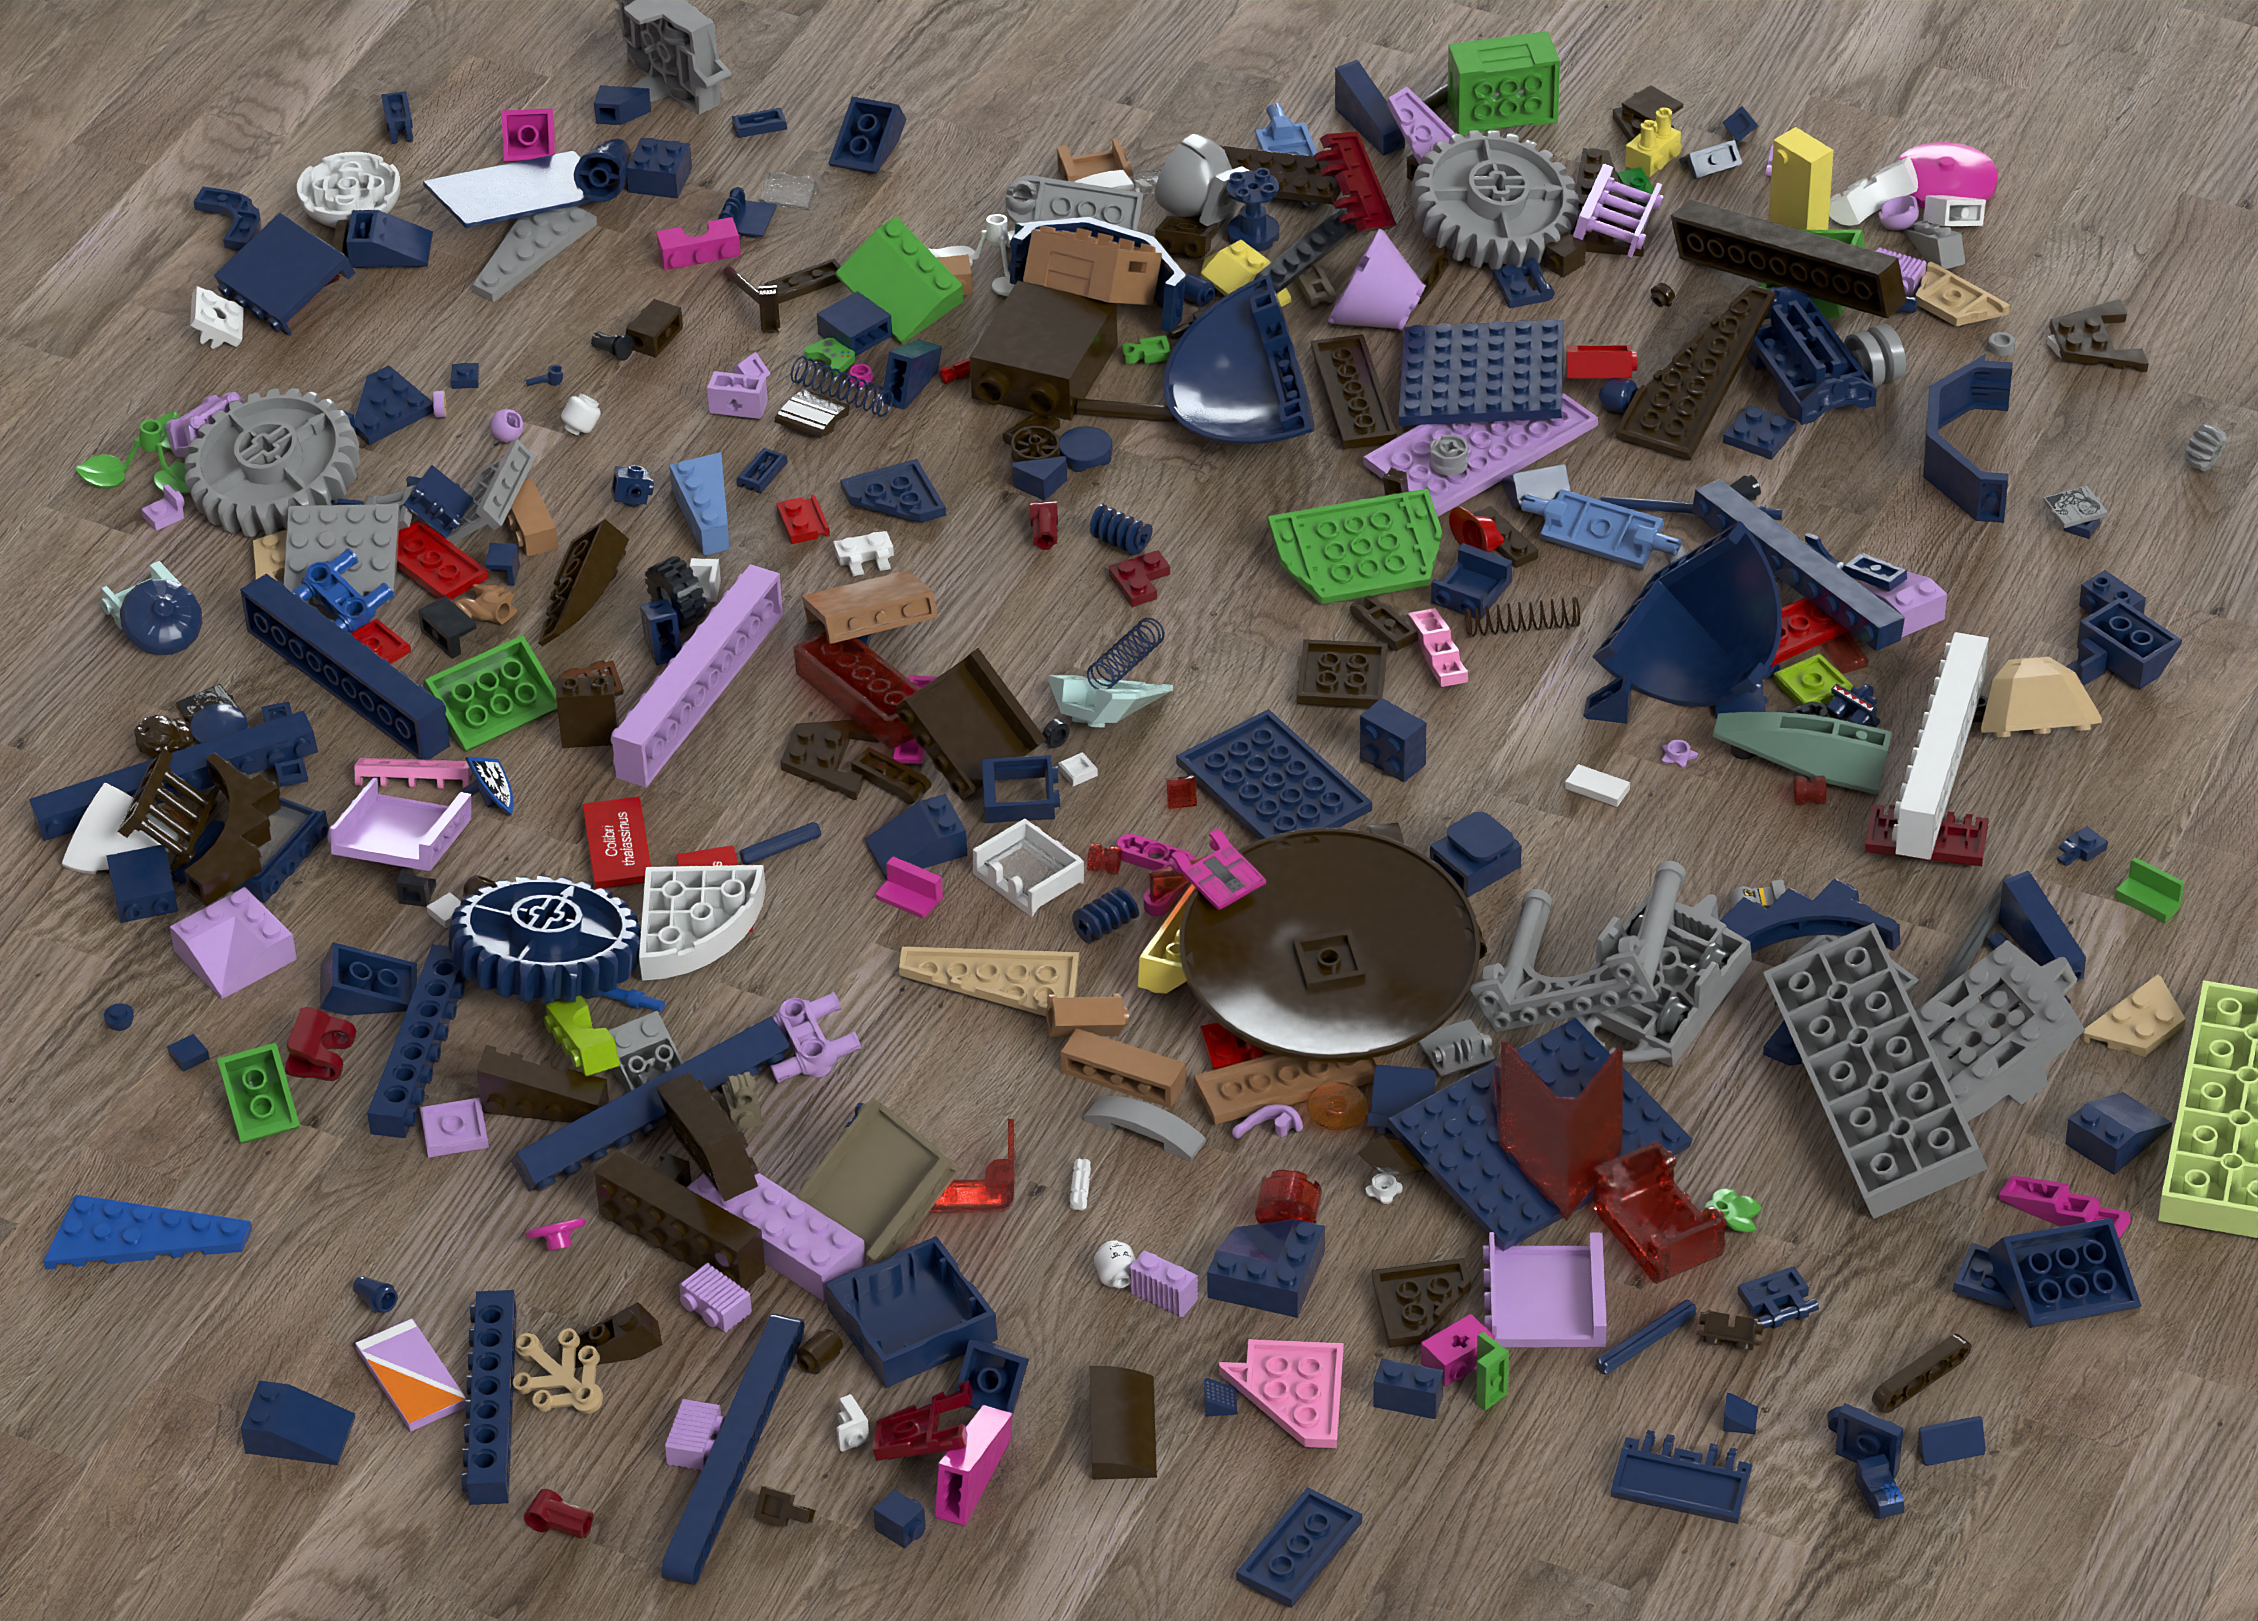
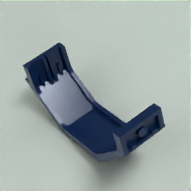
[1008,217,1186,332]
[1923,354,2013,523]

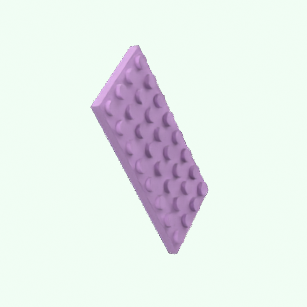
[1363,393,1598,517]

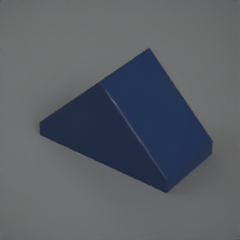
[1012,456,1067,501]
[1583,672,1632,724]

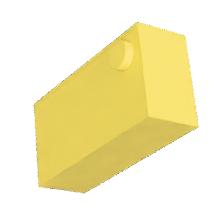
[1769,127,1834,230]

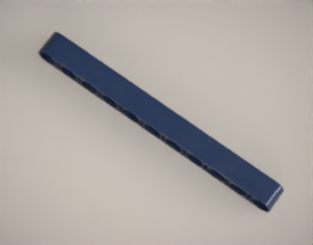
[661,1314,805,1585]

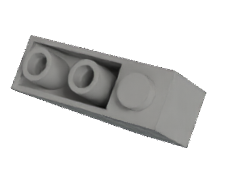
[1904,221,1966,269]

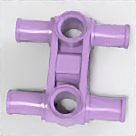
[751,992,862,1083]

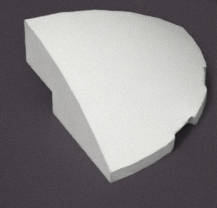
[62,783,181,874]

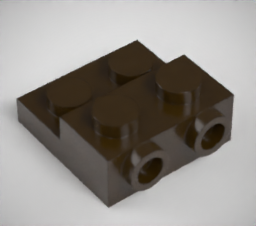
[1155,216,1218,259]

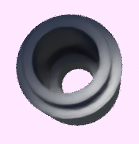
[1184,273,1215,306]

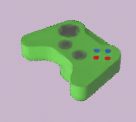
[804,338,855,377]

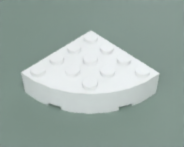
[639,865,766,981]

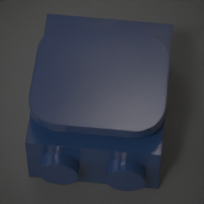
[1430,812,1522,898]

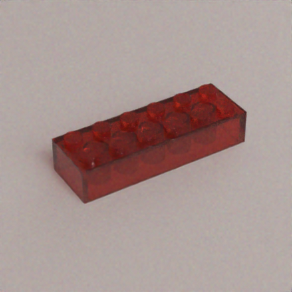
[793,631,921,750]

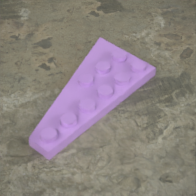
[1387,87,1455,165]

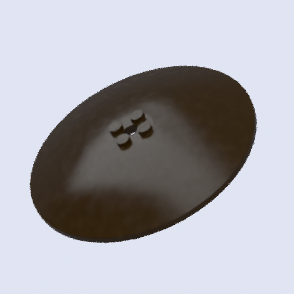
[1180,828,1480,1062]

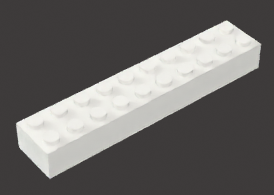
[1892,632,1989,860]

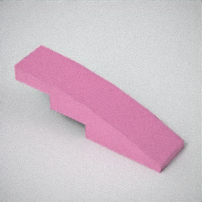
[1408,608,1469,687]

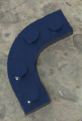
[194,186,261,251]

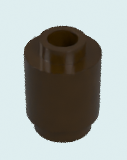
[796,1329,843,1374]

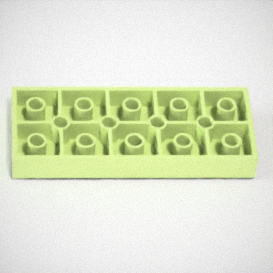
[2158,980,2258,1238]

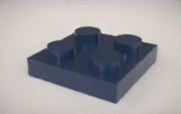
[1723,405,1797,460]
[1835,1403,1903,1479]

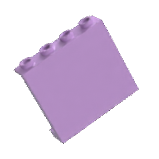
[328,778,471,871]
[1483,1232,1607,1347]

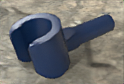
[526,364,563,386]

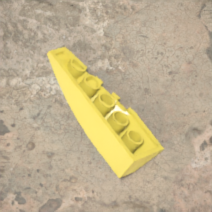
[1138,884,1196,994]

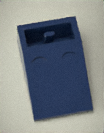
[347,210,433,268]

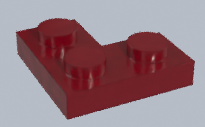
[1108,550,1171,607]

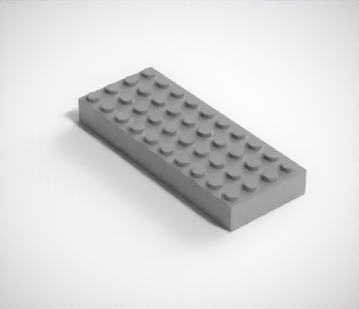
[1763,923,1988,1219]

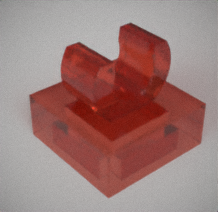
[1165,776,1197,809]

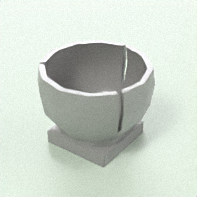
[1155,134,1250,226]

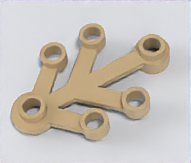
[513,1328,603,1414]

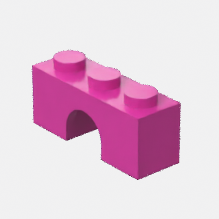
[656,217,741,270]

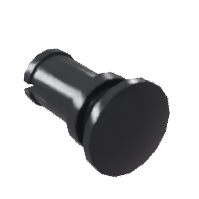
[591,331,634,361]

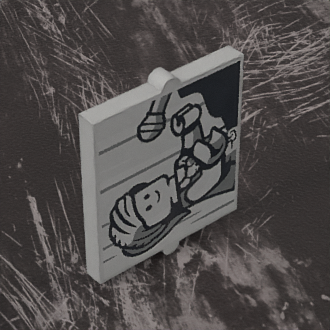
[2043,486,2108,528]

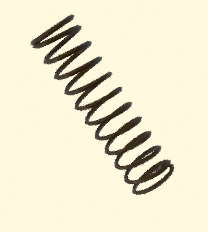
[1465,596,1581,637]

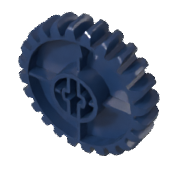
[449,875,641,1003]

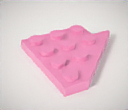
[1219,1339,1344,1448]

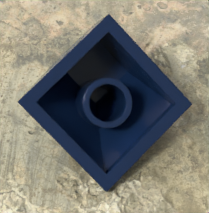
[954,1339,1029,1417]

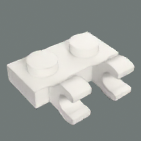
[833,531,894,576]

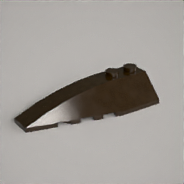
[538,519,629,647]

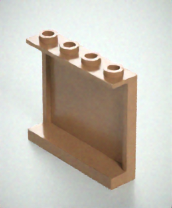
[802,570,938,644]

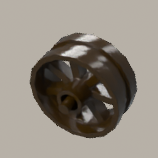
[1011,425,1060,463]

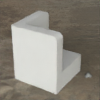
[690,558,721,602]

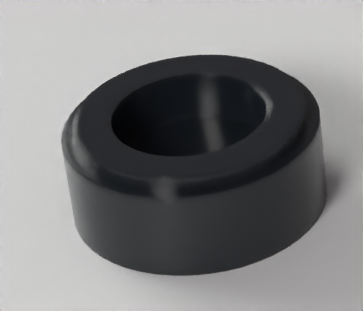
[1042,719,1070,748]

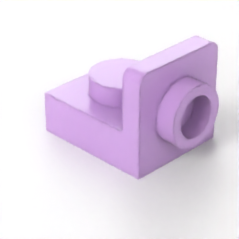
[141,484,185,531]

